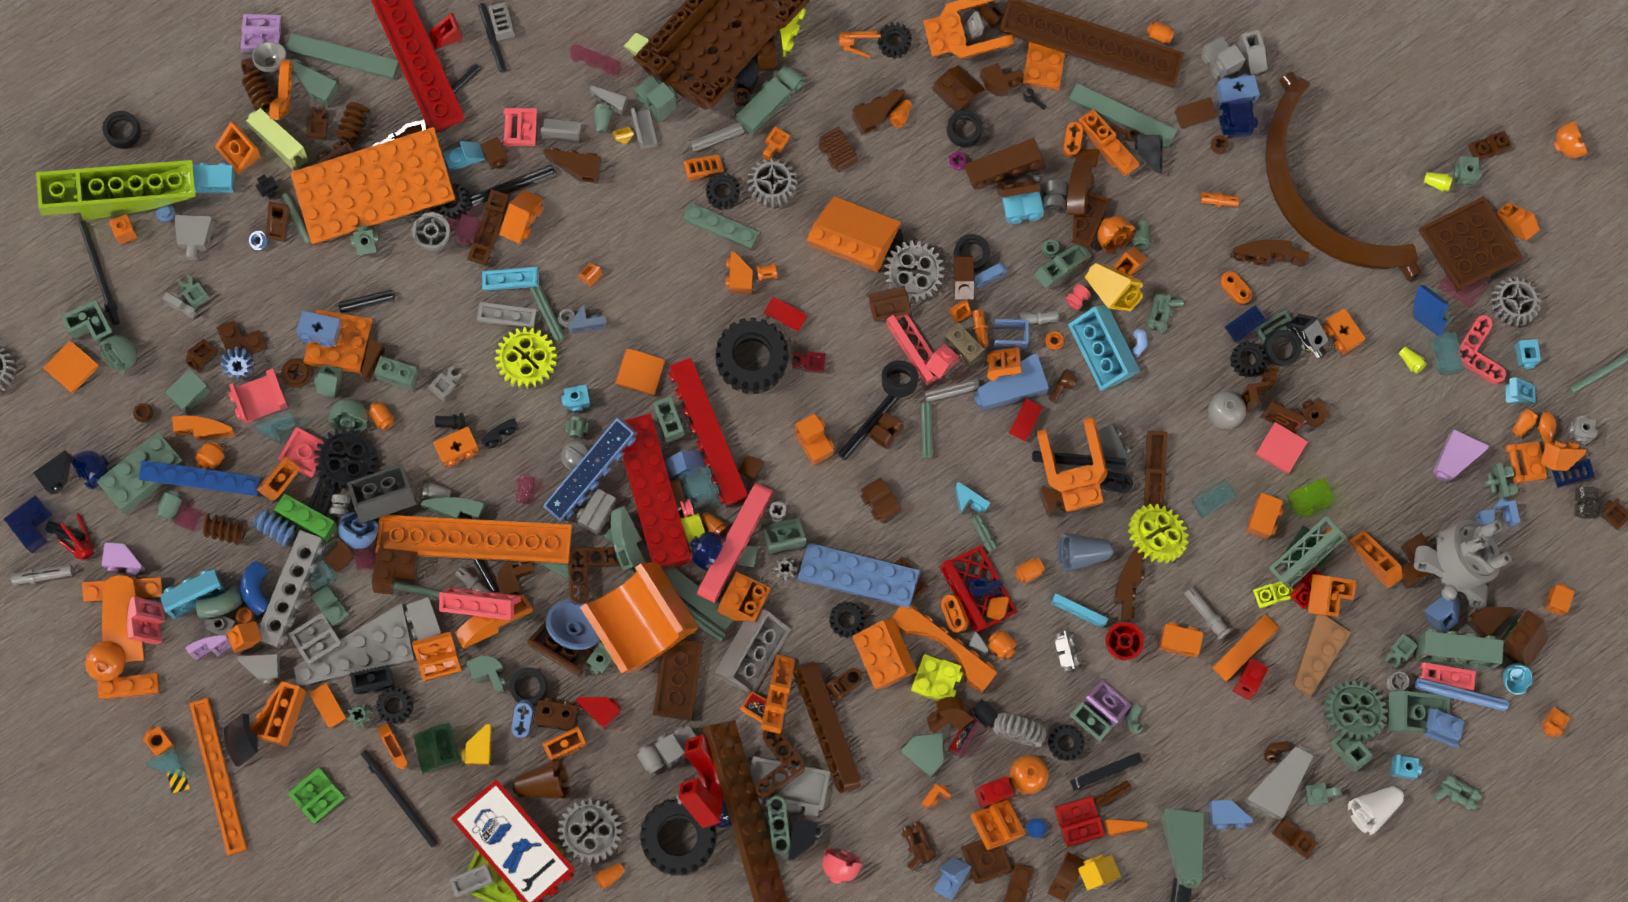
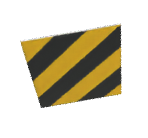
[167,768,190,794]

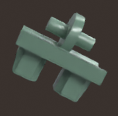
[1484,463,1518,500]

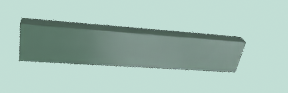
[286,33,399,80]
[1068,83,1177,148]

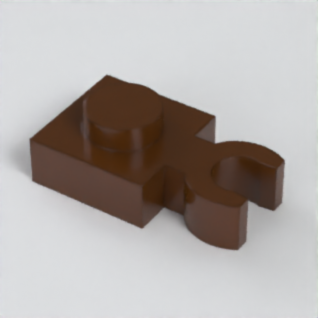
[307,106,328,139]
[1261,365,1280,390]

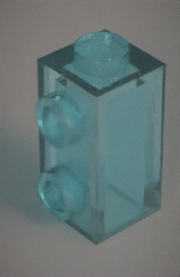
[1432,331,1463,376]

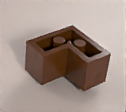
[1400,532,1432,588]
[372,548,419,595]

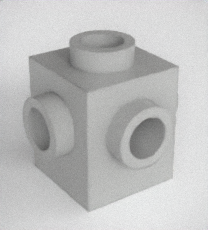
[1568,416,1598,444]

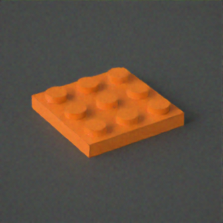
[303,309,373,374]

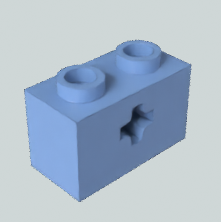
[1216,74,1260,108]
[296,311,342,347]

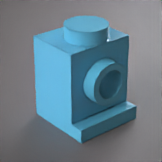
[1514,339,1541,369]
[1390,755,1422,780]

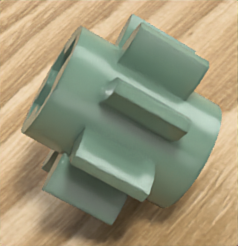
[565,416,589,439]
[347,704,372,728]

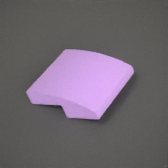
[240,14,281,53]
[185,635,231,660]

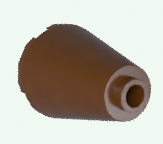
[512,759,569,799]

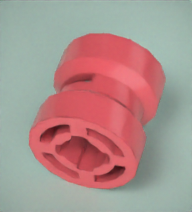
[1065,284,1091,310]

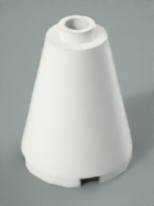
[1348,786,1404,835]

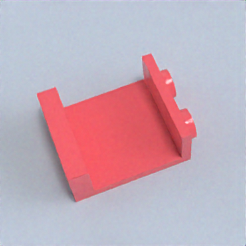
[228,368,289,424]

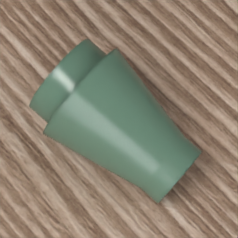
[594,104,612,133]
[1132,221,1150,250]

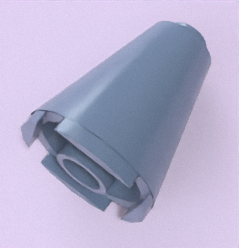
[1057,533,1113,572]

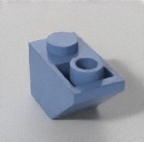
[1424,595,1460,633]
[1208,800,1253,830]

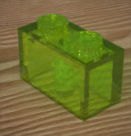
[1286,478,1334,517]

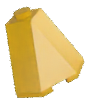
[1084,263,1143,311]

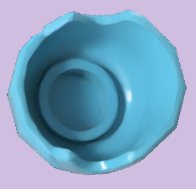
[1503,663,1533,695]

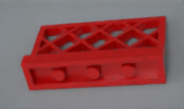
[939,545,1018,634]

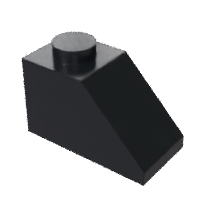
[1135,135,1163,173]
[33,450,72,495]
[788,820,820,862]

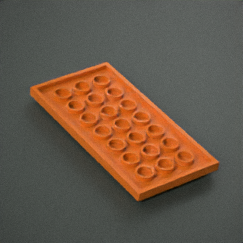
[290,127,456,245]

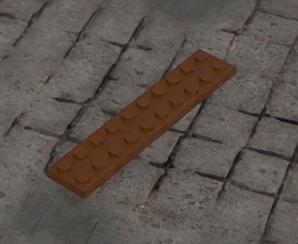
[999,0,1184,88]
[703,720,788,902]

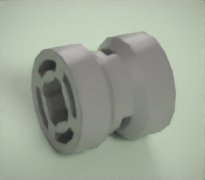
[329,494,351,518]
[1386,672,1410,692]

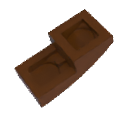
[1272,818,1318,859]

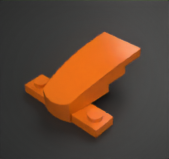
[82,574,164,661]

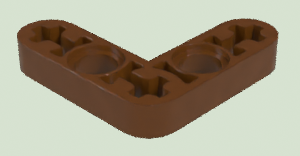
[568,547,620,605]
[755,730,805,800]

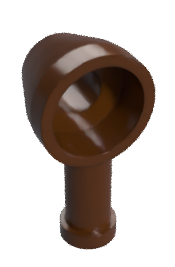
[1048,369,1078,403]

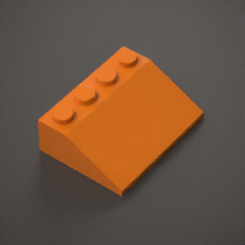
[806,196,901,273]

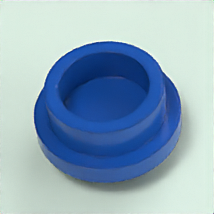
[1027,818,1047,839]

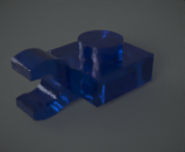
[967,578,1003,597]

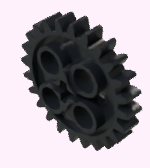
[314,427,377,490]

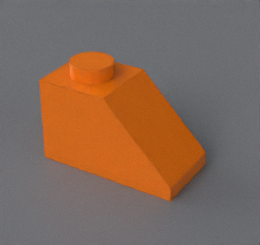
[1113,246,1148,276]
[256,457,301,502]
[226,621,262,655]

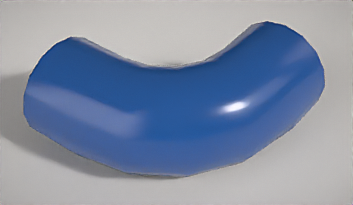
[240,561,270,616]

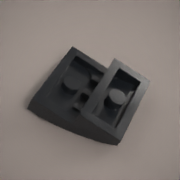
[223,713,258,767]

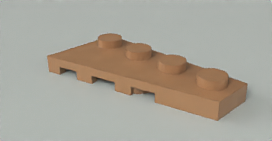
[1293,614,1351,697]

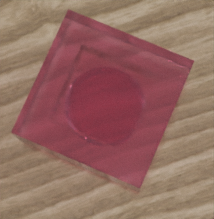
[174,505,201,531]

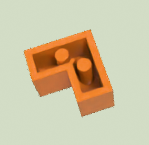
[499,189,544,244]
[794,413,835,466]
[1308,575,1356,617]

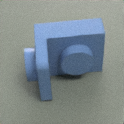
[1493,499,1520,528]

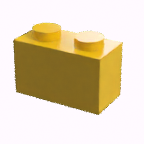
[1078,854,1121,891]

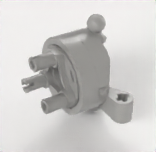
[1413,520,1512,609]

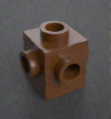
[1299,398,1331,428]

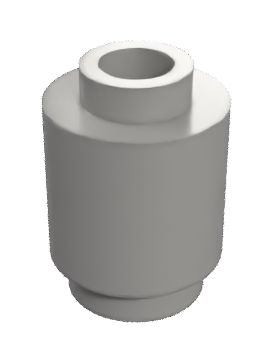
[637,744,664,775]

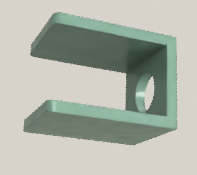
[165,370,211,415]

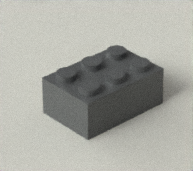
[347,464,416,523]

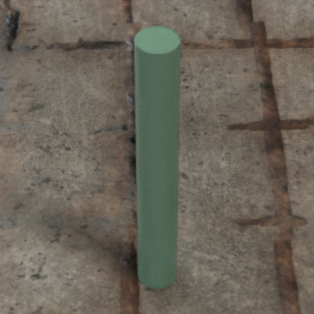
[282,193,311,245]

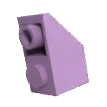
[101,542,145,575]

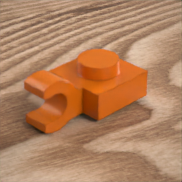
[762,126,791,162]

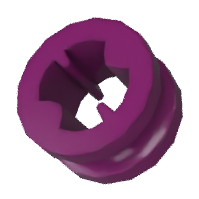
[949,152,966,170]

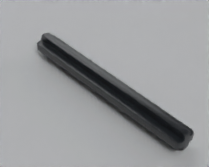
[468,165,555,207]
[838,395,900,460]
[1032,451,1127,469]

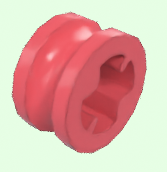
[680,499,694,518]

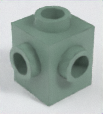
[1453,157,1482,187]
[351,225,379,255]

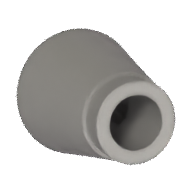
[422,482,451,500]

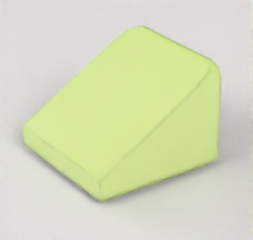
[624,33,649,55]

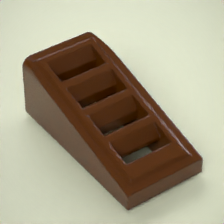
[362,339,385,383]

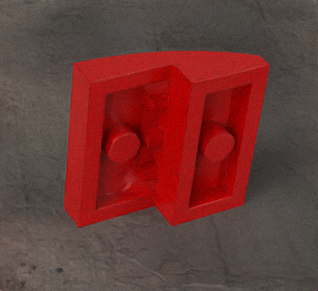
[1054,796,1105,847]

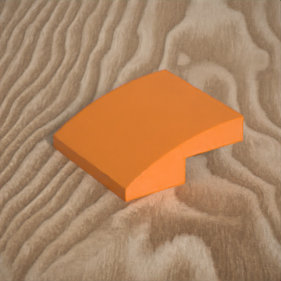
[43,340,99,394]
[615,349,665,396]
[412,632,461,681]
[970,800,1026,850]

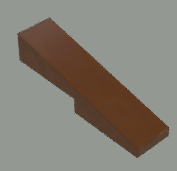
[1144,430,1168,508]

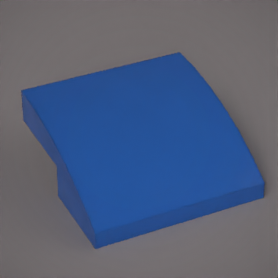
[1413,285,1449,337]

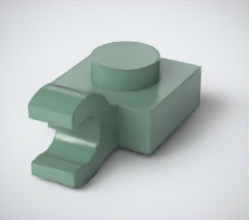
[1305,783,1342,806]

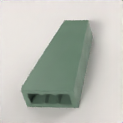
[1161,808,1204,888]

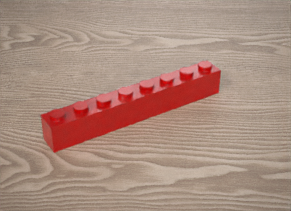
[668,357,748,508]

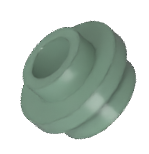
[1041,239,1060,258]

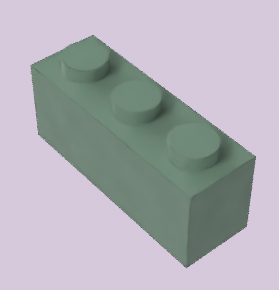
[736,77,791,136]

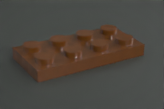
[653,640,703,721]

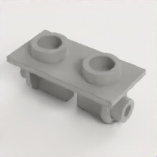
[1054,630,1081,672]

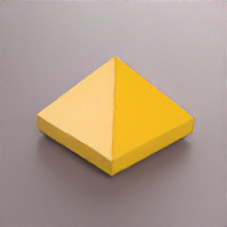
[612,126,634,145]

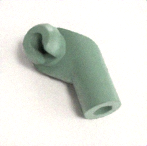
[1126,704,1143,734]

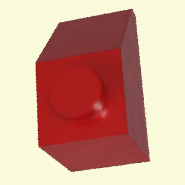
[575,697,621,730]

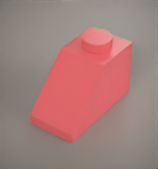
[925,344,960,378]

